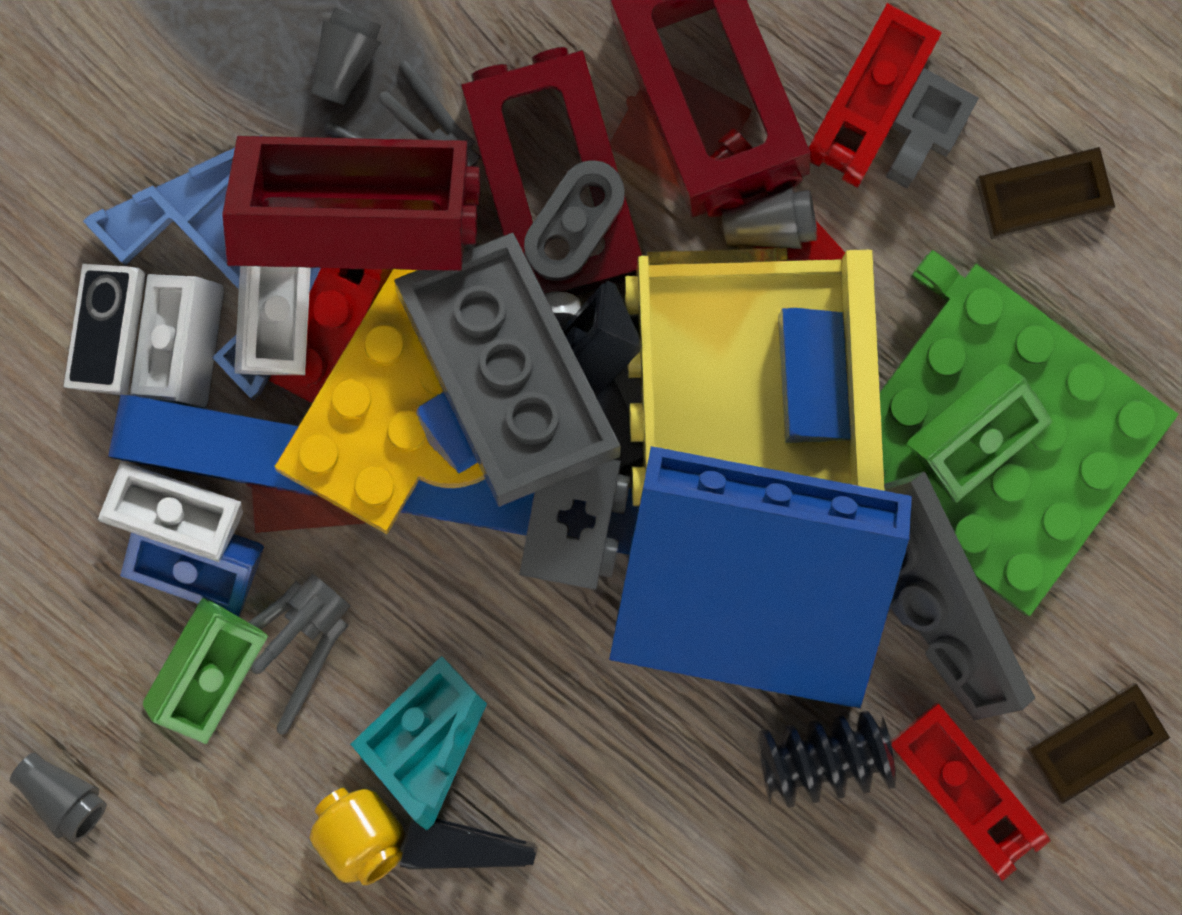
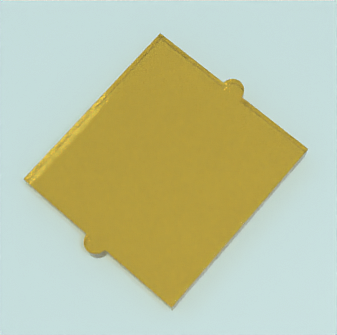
[647,248,787,265]

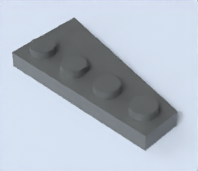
[884,471,1035,720]

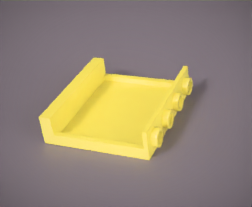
[625,250,885,506]

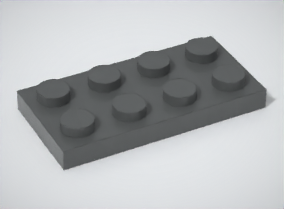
[394,233,620,507]

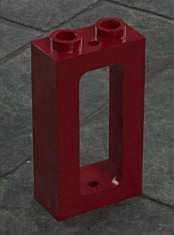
[610,0,811,218]
[461,47,642,296]
[222,136,480,271]

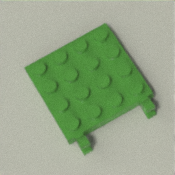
[880,250,1179,616]

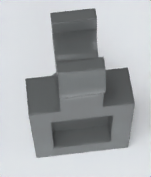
[886,68,979,188]

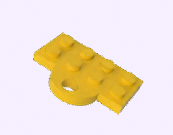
[275,269,485,534]

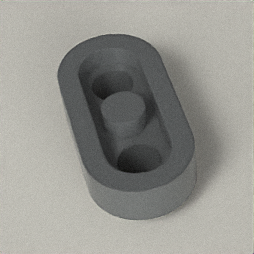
[524,161,625,281]

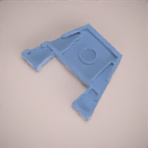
[83,135,320,401]

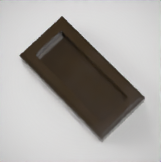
[976,147,1115,239]
[1026,683,1170,804]

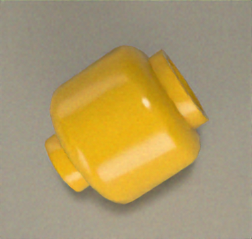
[309,788,405,886]

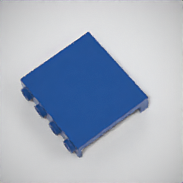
[609,446,912,709]

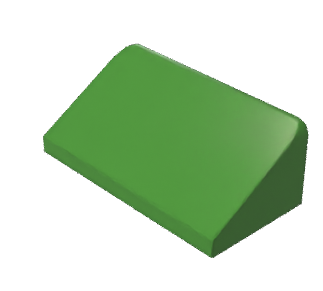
[907,364,1053,503]
[143,598,268,744]

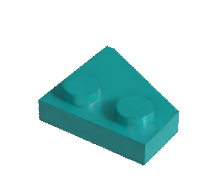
[350,656,487,831]

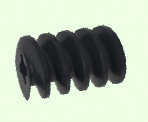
[757,711,896,808]

